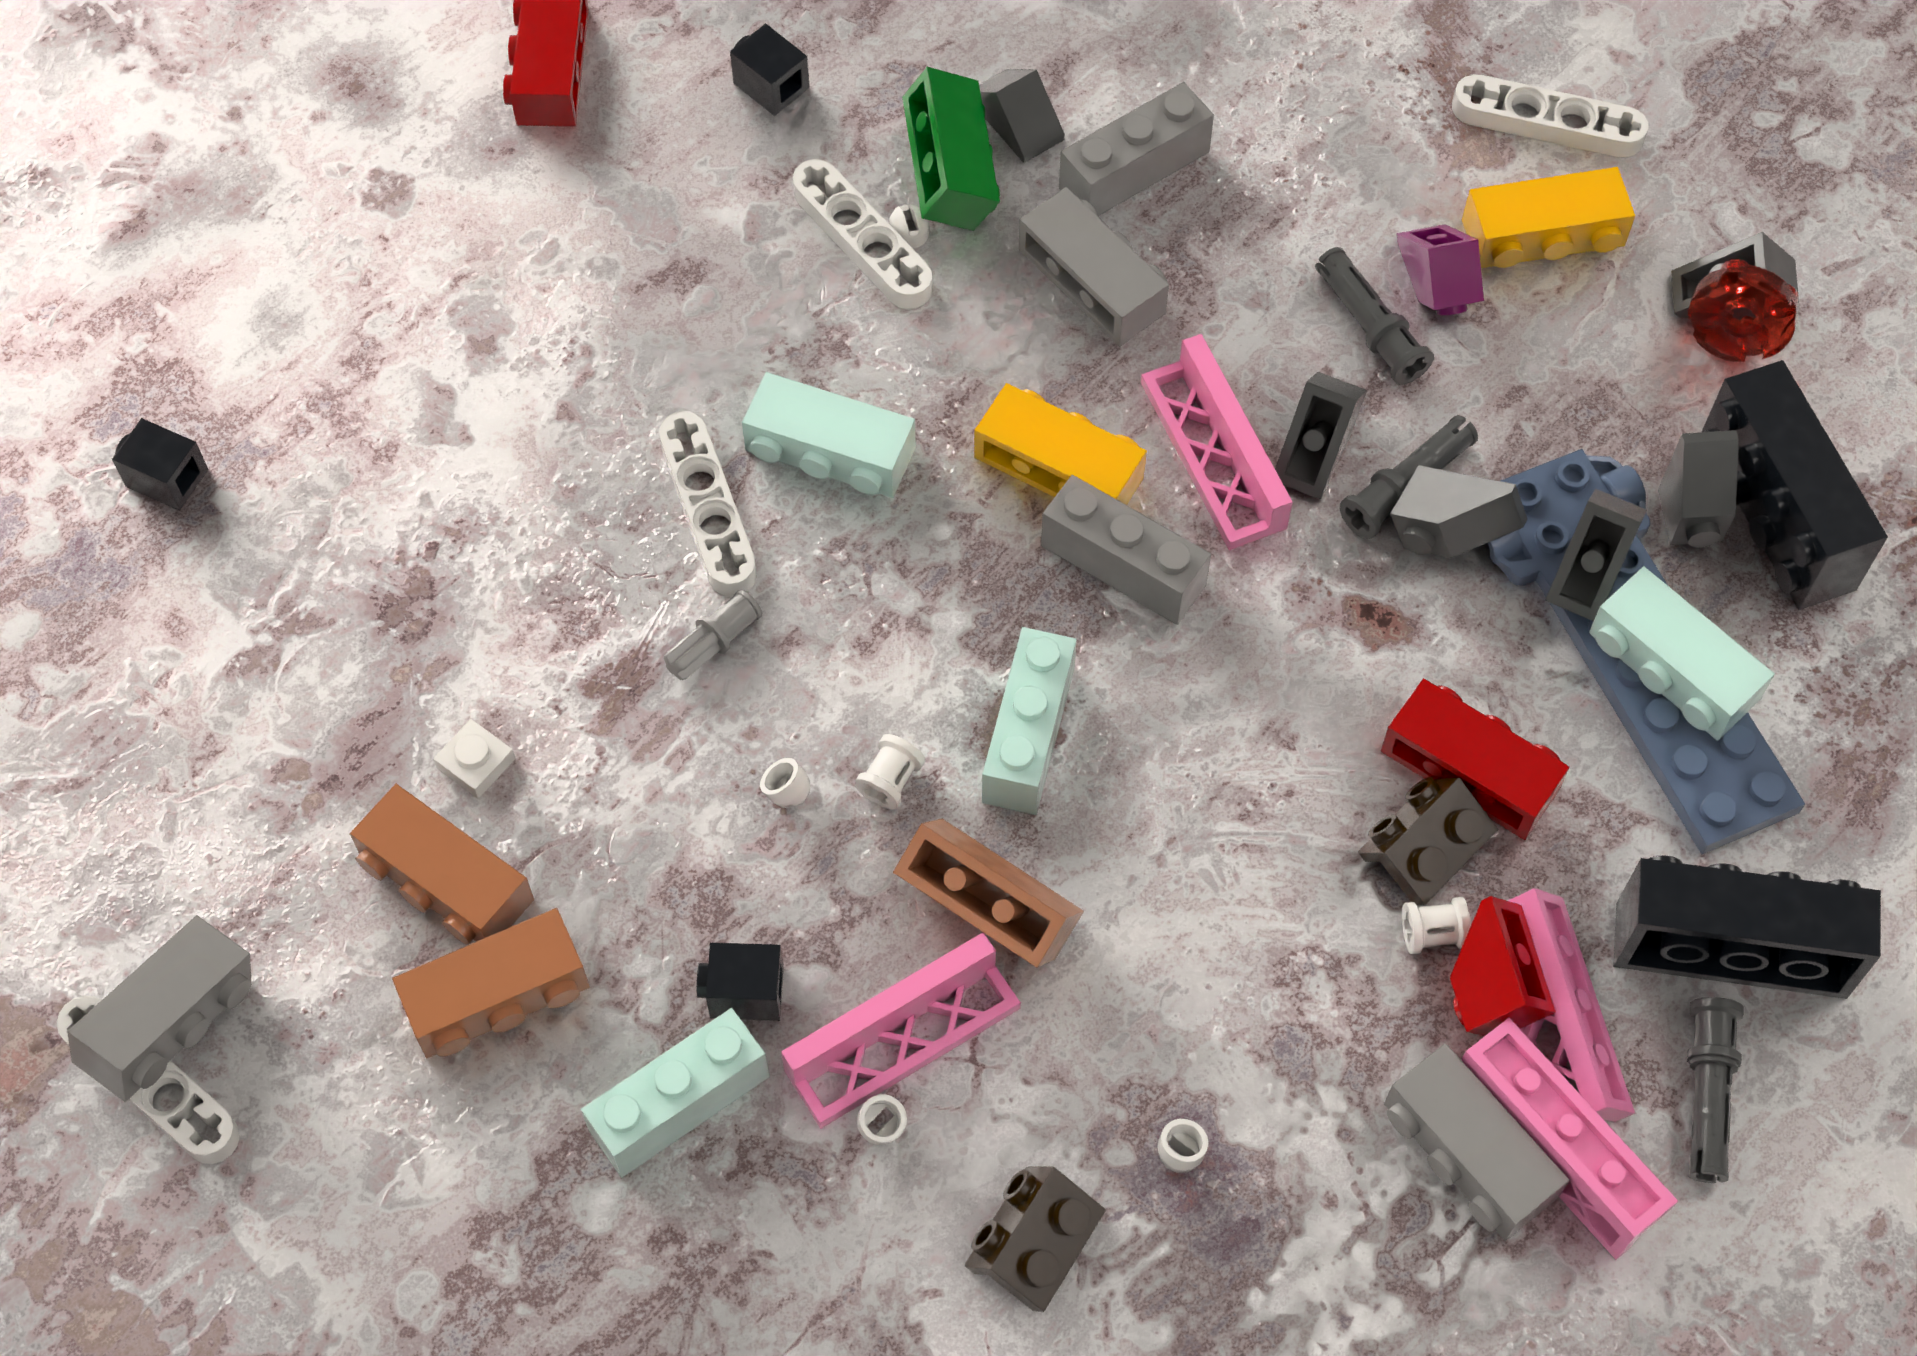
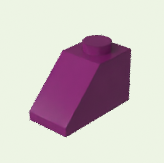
[1396,224,1484,315]

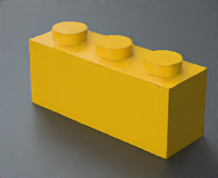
[1462,167,1636,268]
[974,383,1147,505]

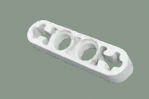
[1452,74,1648,158]
[793,159,932,309]
[659,411,757,597]
[56,995,240,1164]

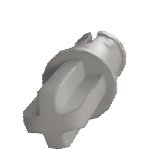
[664,590,762,680]

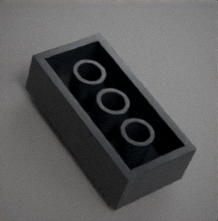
[1702,360,1888,610]
[1613,855,1881,999]

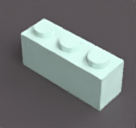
[742,372,916,498]
[1589,566,1775,741]
[982,627,1077,815]
[581,1008,770,1178]

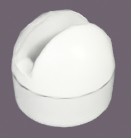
[889,204,930,249]
[760,758,810,808]
[857,1094,907,1145]
[1158,1119,1208,1173]

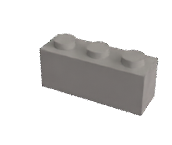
[1059,82,1214,216]
[1019,187,1169,347]
[1041,474,1211,625]
[67,915,252,1102]
[1384,1043,1570,1242]

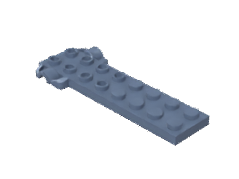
[1488,449,1805,855]

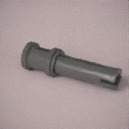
[1315,247,1434,385]
[1340,415,1478,539]
[1687,997,1744,1183]

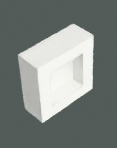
[433,719,516,799]

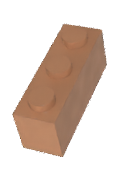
[350,783,534,945]
[893,818,1084,968]
[392,907,590,1059]

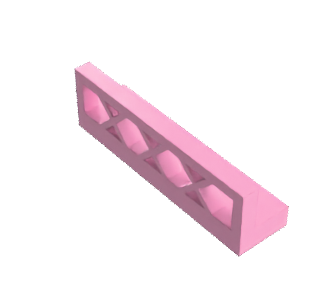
[1141,334,1293,550]
[1508,888,1635,1122]
[781,932,1021,1128]
[1461,1018,1678,1260]

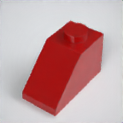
[1450,896,1556,1036]

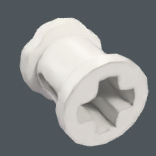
[855,734,926,809]
[1402,897,1471,954]

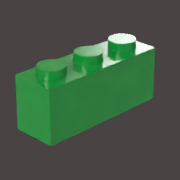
[902,66,1000,231]

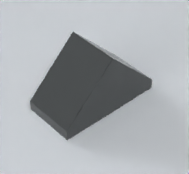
[979,69,1065,163]

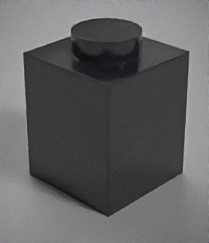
[730,23,810,116]
[112,418,209,511]
[697,942,784,1021]

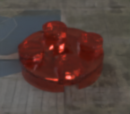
[1688,259,1798,362]

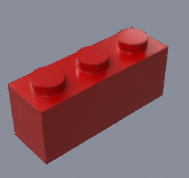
[503,0,589,127]
[1380,678,1570,840]

